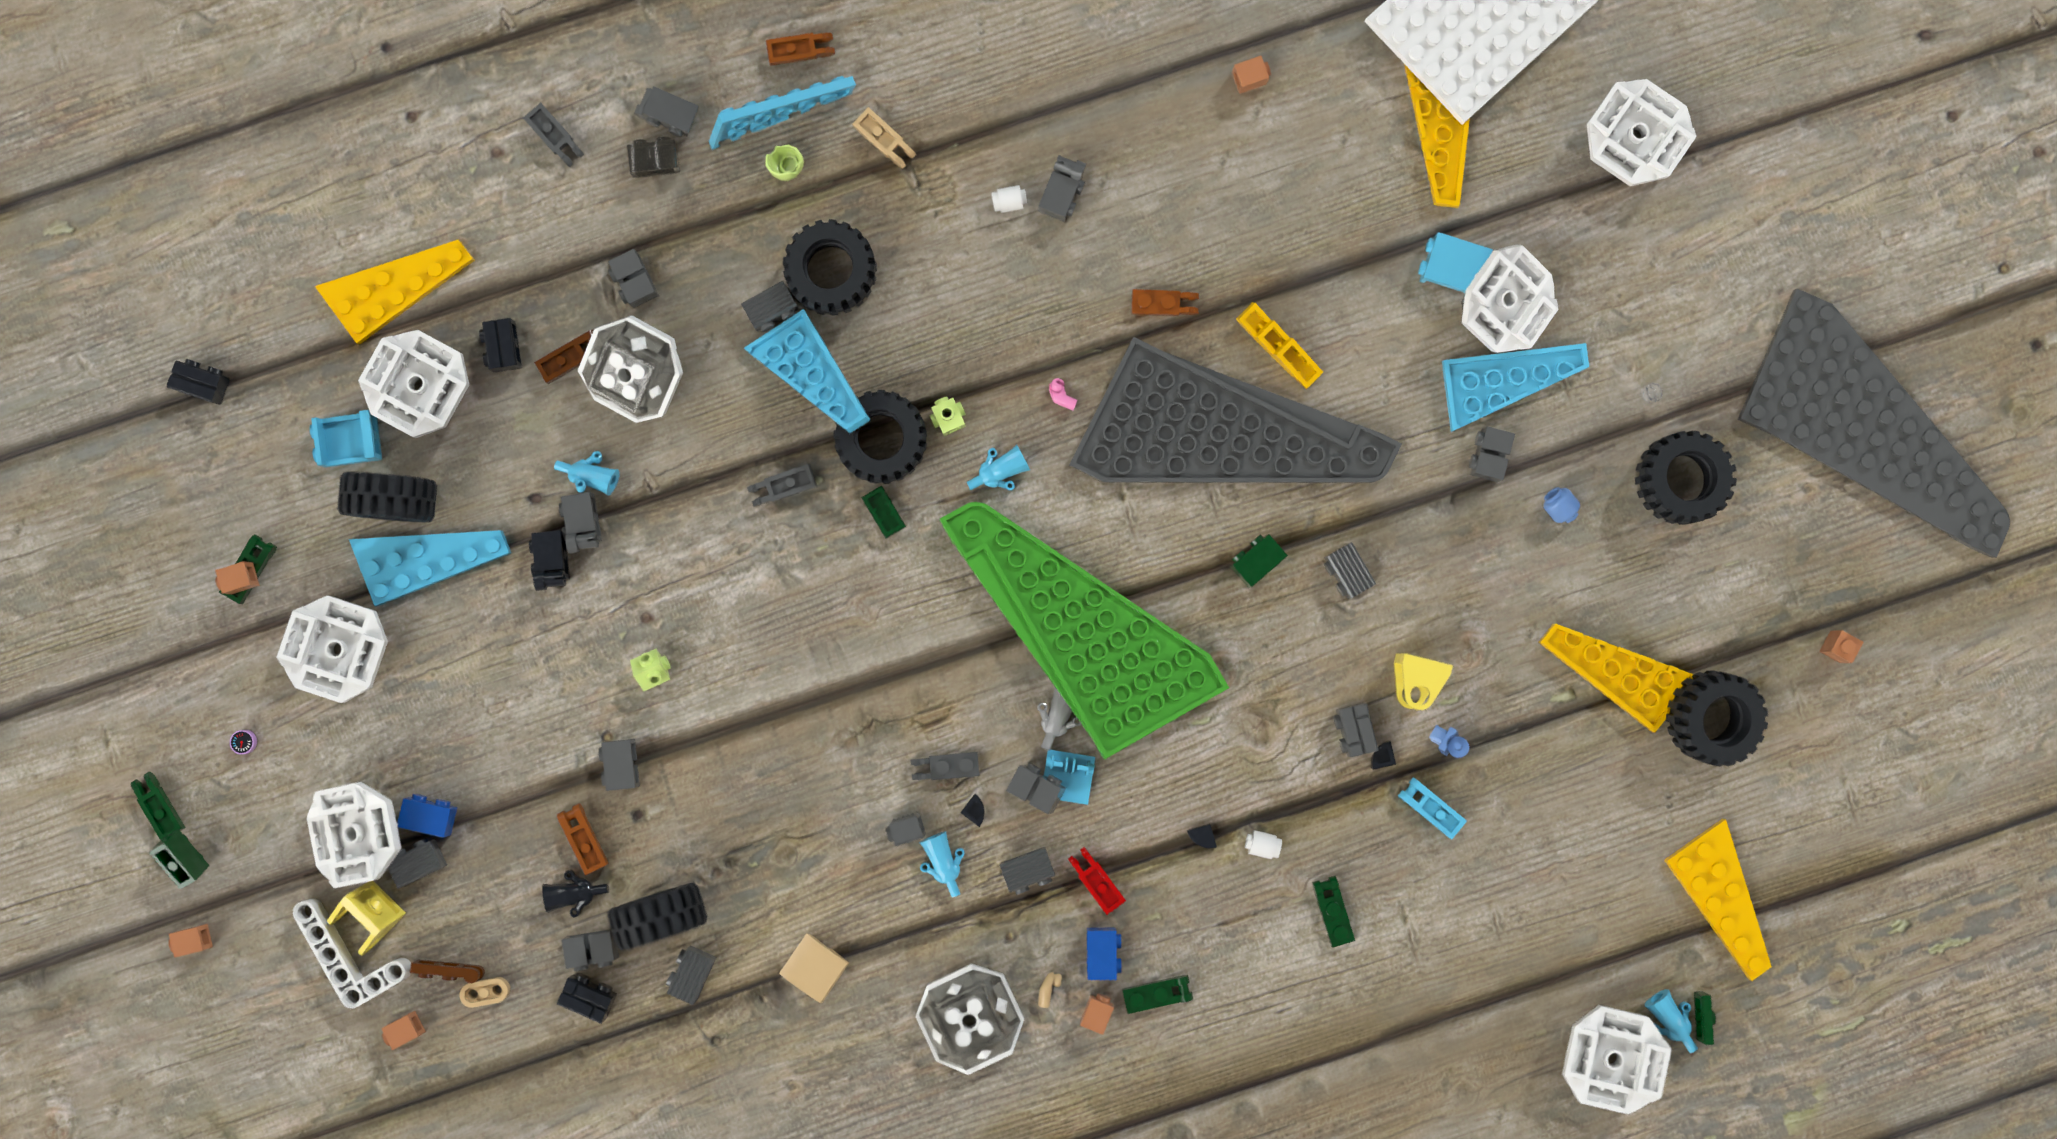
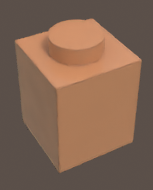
[1232,56,1271,94]
[215,561,260,594]
[1819,630,1864,663]
[168,924,213,958]
[1080,993,1114,1035]
[381,1011,426,1050]

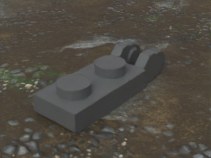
[523,102,585,168]
[747,464,818,507]
[910,752,980,780]

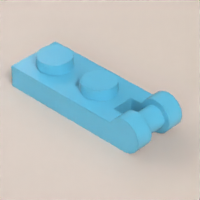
[1398,777,1467,840]

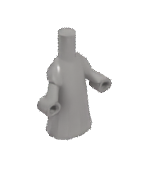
[1037,686,1081,751]

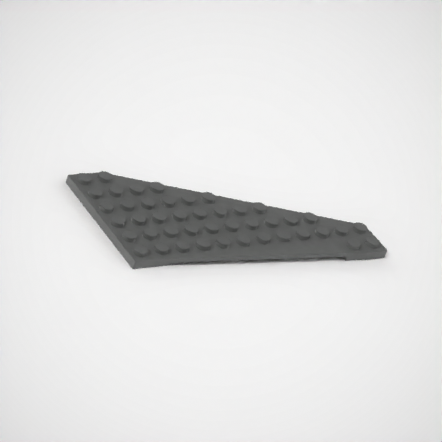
[1738,289,2010,558]
[1069,337,1402,483]

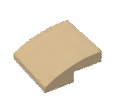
[779,933,849,1003]

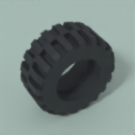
[783,219,877,316]
[833,390,927,484]
[1635,431,1737,525]
[337,472,437,523]
[1666,670,1768,767]
[607,882,708,951]

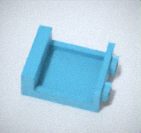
[1418,232,1493,293]
[309,410,382,468]

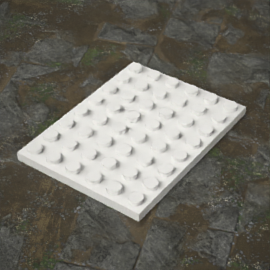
[1365,0,1598,125]

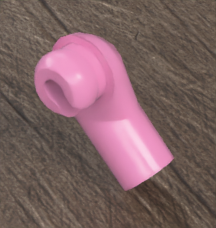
[1049,378,1078,411]

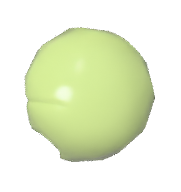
[765,145,804,181]

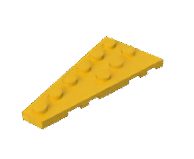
[1404,64,1470,208]
[315,239,475,345]
[1538,623,1693,733]
[1664,818,1772,981]

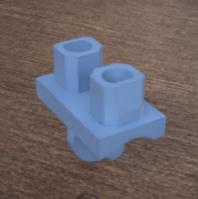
[1429,725,1469,758]

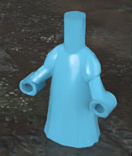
[966,444,1030,491]
[554,451,619,496]
[919,831,965,897]
[1644,989,1698,1053]

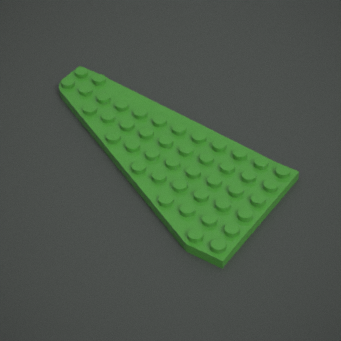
[939,502,1229,760]

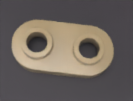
[460,977,510,1008]

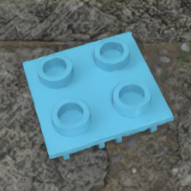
[1044,750,1095,805]

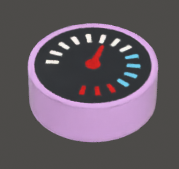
[230,730,257,754]

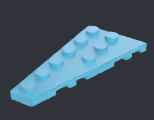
[709,76,856,150]
[744,309,870,433]
[1442,343,1589,432]
[349,530,511,606]

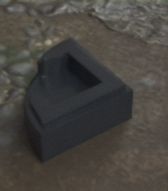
[1371,741,1396,770]
[960,793,985,827]
[1187,823,1217,848]

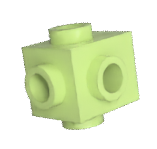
[929,397,966,436]
[630,649,671,691]

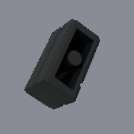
[479,318,522,373]
[166,359,230,405]
[557,973,617,1024]

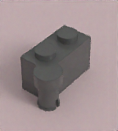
[634,86,699,137]
[1038,155,1086,222]
[559,492,602,554]

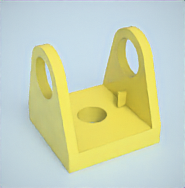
[1394,653,1453,710]
[327,881,406,956]

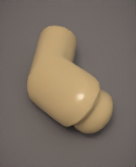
[1038,972,1062,1008]

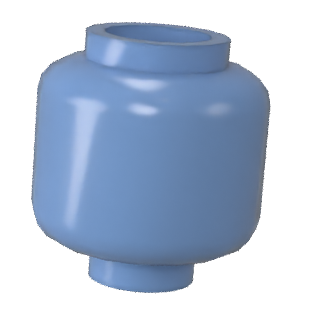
[1543,487,1580,523]

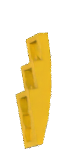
[1236,302,1323,389]

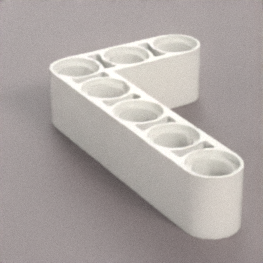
[293,899,411,1008]

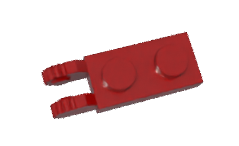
[1068,847,1126,915]

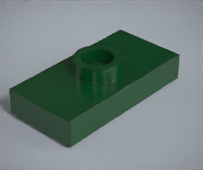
[861,485,906,539]
[1694,991,1716,1045]

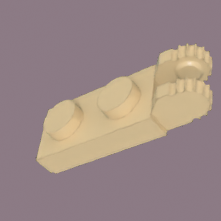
[852,107,916,169]

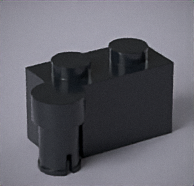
[529,530,570,591]

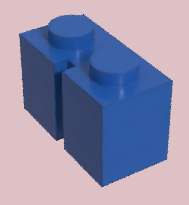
[397,794,458,838]
[1086,927,1122,980]

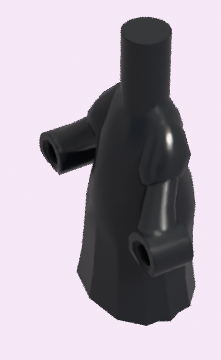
[542,870,609,918]

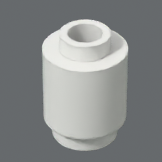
[991,185,1027,213]
[1245,830,1282,859]

